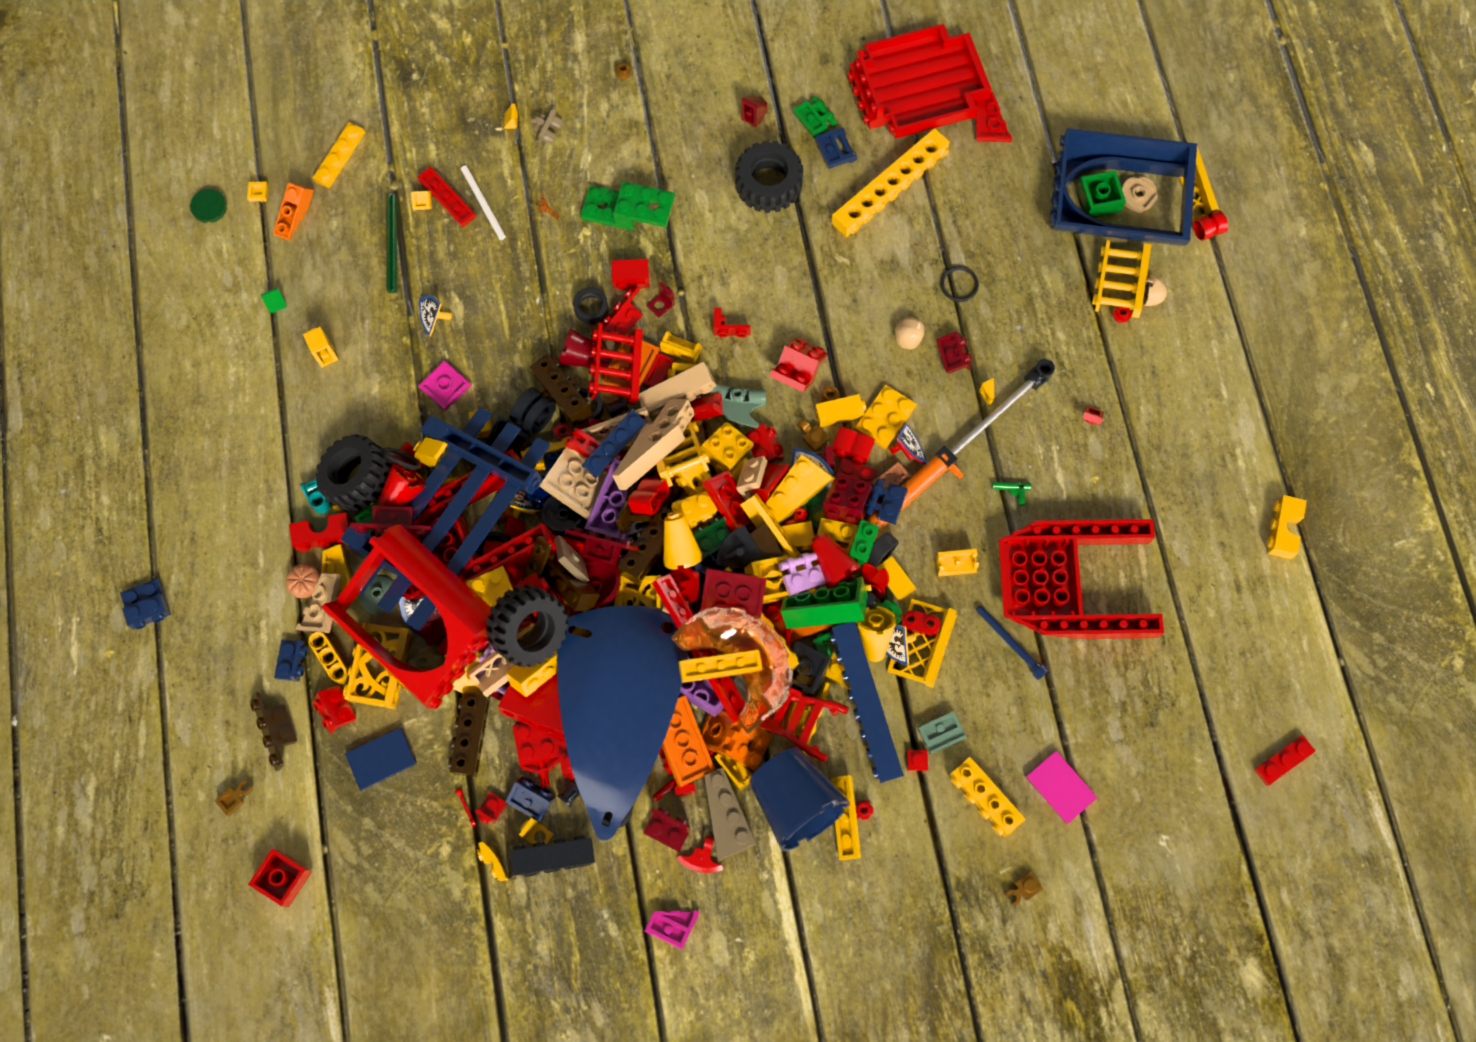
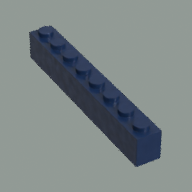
[829,622,904,783]

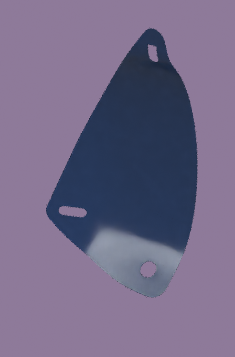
[557,605,689,841]

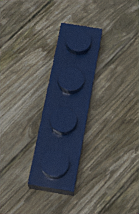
[581,409,646,479]

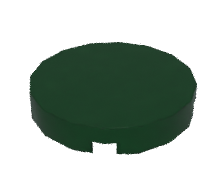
[190,189,227,223]

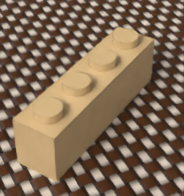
[639,362,717,419]

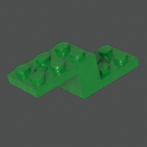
[580,181,675,231]

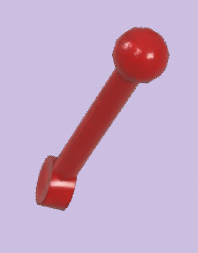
[455,788,477,827]

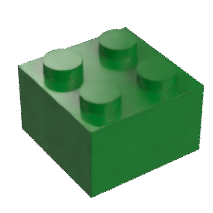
[1077,170,1126,218]

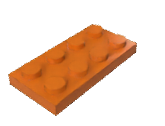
[662,695,716,787]

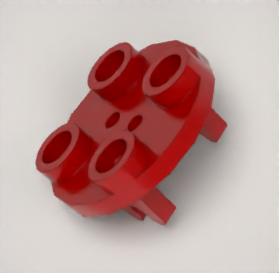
[670,565,700,604]

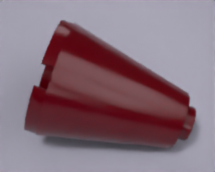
[559,329,611,368]

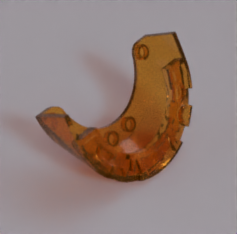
[671,607,793,734]

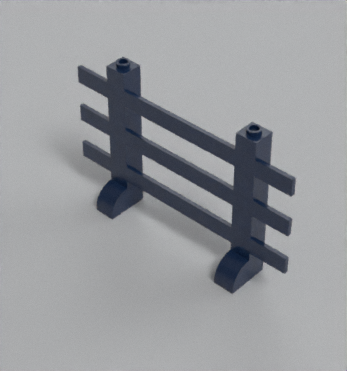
[340,407,550,631]

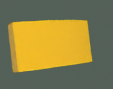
[477,842,509,881]

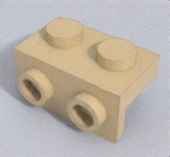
[736,456,767,500]

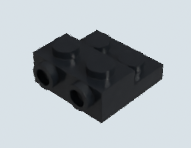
[782,641,832,697]

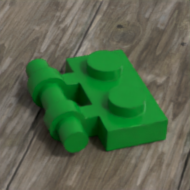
[793,96,837,138]

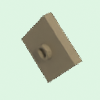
[554,535,589,583]

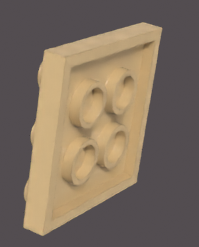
[540,447,608,519]

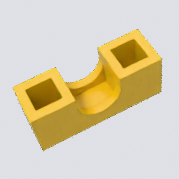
[1267,495,1307,559]

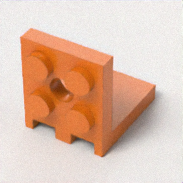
[700,711,773,771]

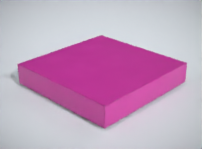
[418,360,472,411]

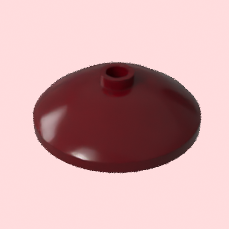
[574,559,621,609]

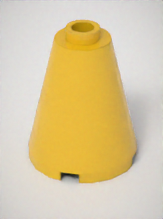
[663,511,702,569]
[856,606,896,662]

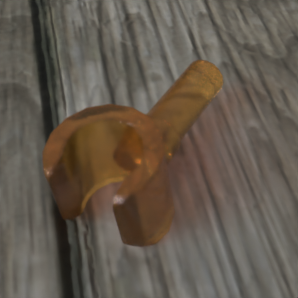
[536,198,559,219]

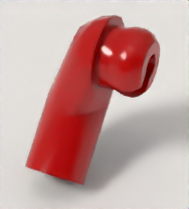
[784,508,807,526]

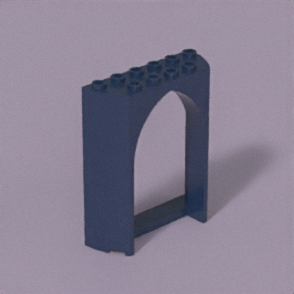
[1050,128,1197,246]

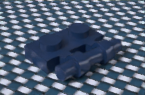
[864,479,908,525]

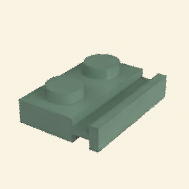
[917,711,967,755]

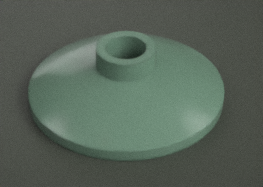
[359,576,393,614]

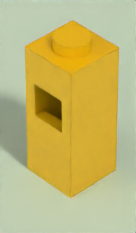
[815,394,866,428]

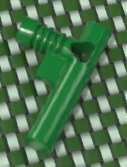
[992,482,1031,506]

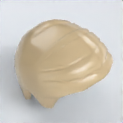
[1142,275,1167,306]
[895,317,925,349]

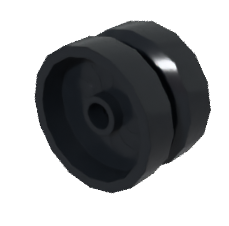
[509,387,556,436]
[541,496,586,537]

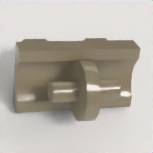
[531,109,563,144]

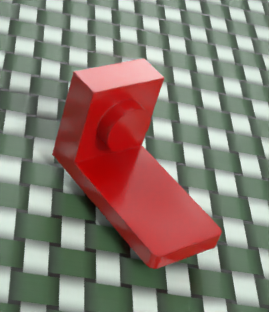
[714,308,751,338]

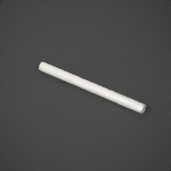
[461,165,506,240]

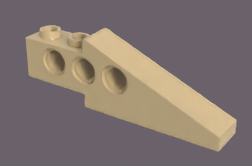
[612,399,695,490]

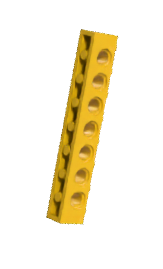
[831,128,950,237]

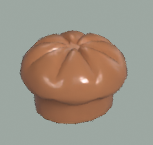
[286,564,320,598]

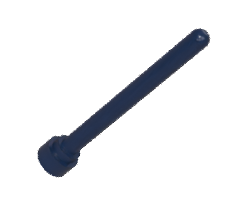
[976,606,1049,680]

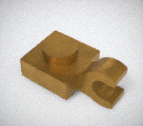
[797,418,829,452]

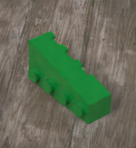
[781,576,868,629]

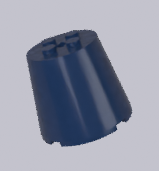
[749,747,850,851]

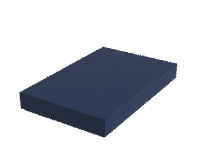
[345,728,417,791]

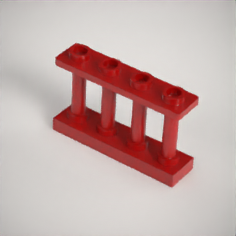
[588,323,643,405]

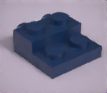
[120,578,171,630]

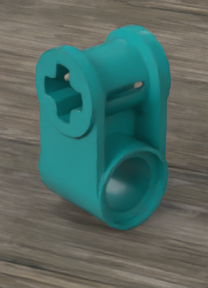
[300,476,331,514]

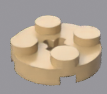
[1122,177,1157,213]

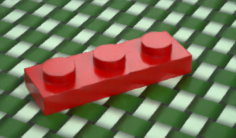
[1254,735,1316,786]

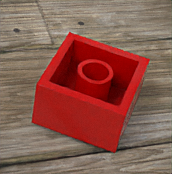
[248,848,313,908]

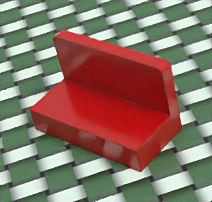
[690,393,723,422]

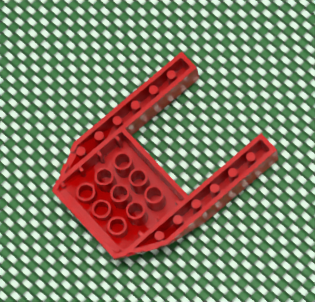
[404,449,556,600]
[998,519,1164,639]

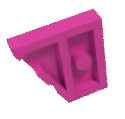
[645,911,700,950]

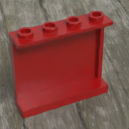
[498,673,565,740]

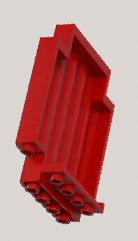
[847,24,992,139]

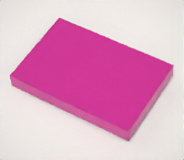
[1026,751,1097,825]

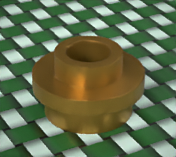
[615,62,632,80]
[821,386,840,402]

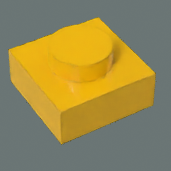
[247,182,269,201]
[411,191,432,210]

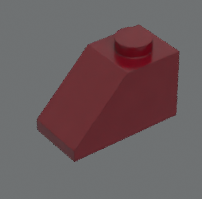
[741,94,767,127]

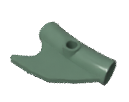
[708,383,766,428]

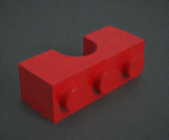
[289,512,352,552]

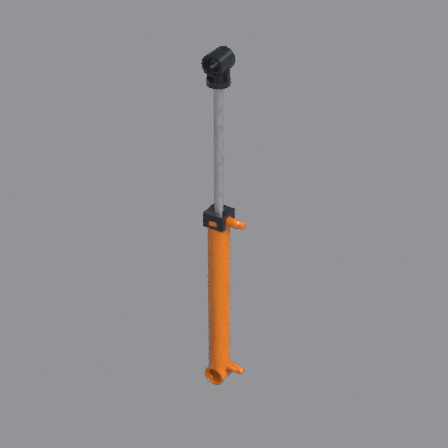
[837,358,1055,576]

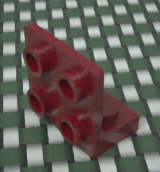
[643,807,691,853]

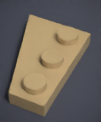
[295,573,341,633]

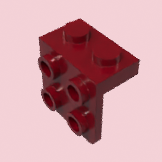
[823,475,872,525]

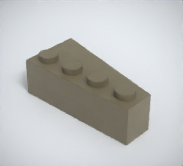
[704,767,756,862]

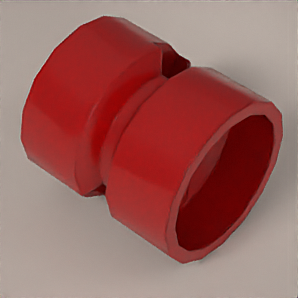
[1193,210,1228,241]

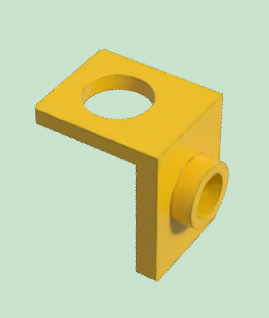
[519,818,554,845]

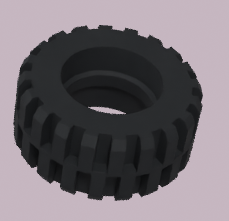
[735,141,803,213]
[316,434,392,511]
[486,584,568,667]

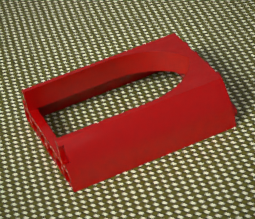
[322,524,491,710]

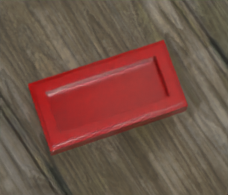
[642,352,675,388]

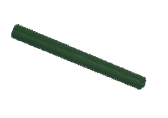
[386,194,397,293]

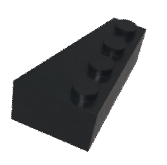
[506,835,595,880]

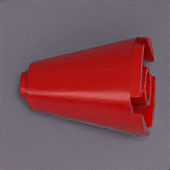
[376,463,426,507]
[810,533,861,589]

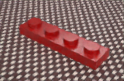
[417,166,476,228]

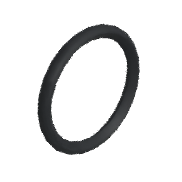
[940,266,979,302]
[382,447,421,470]

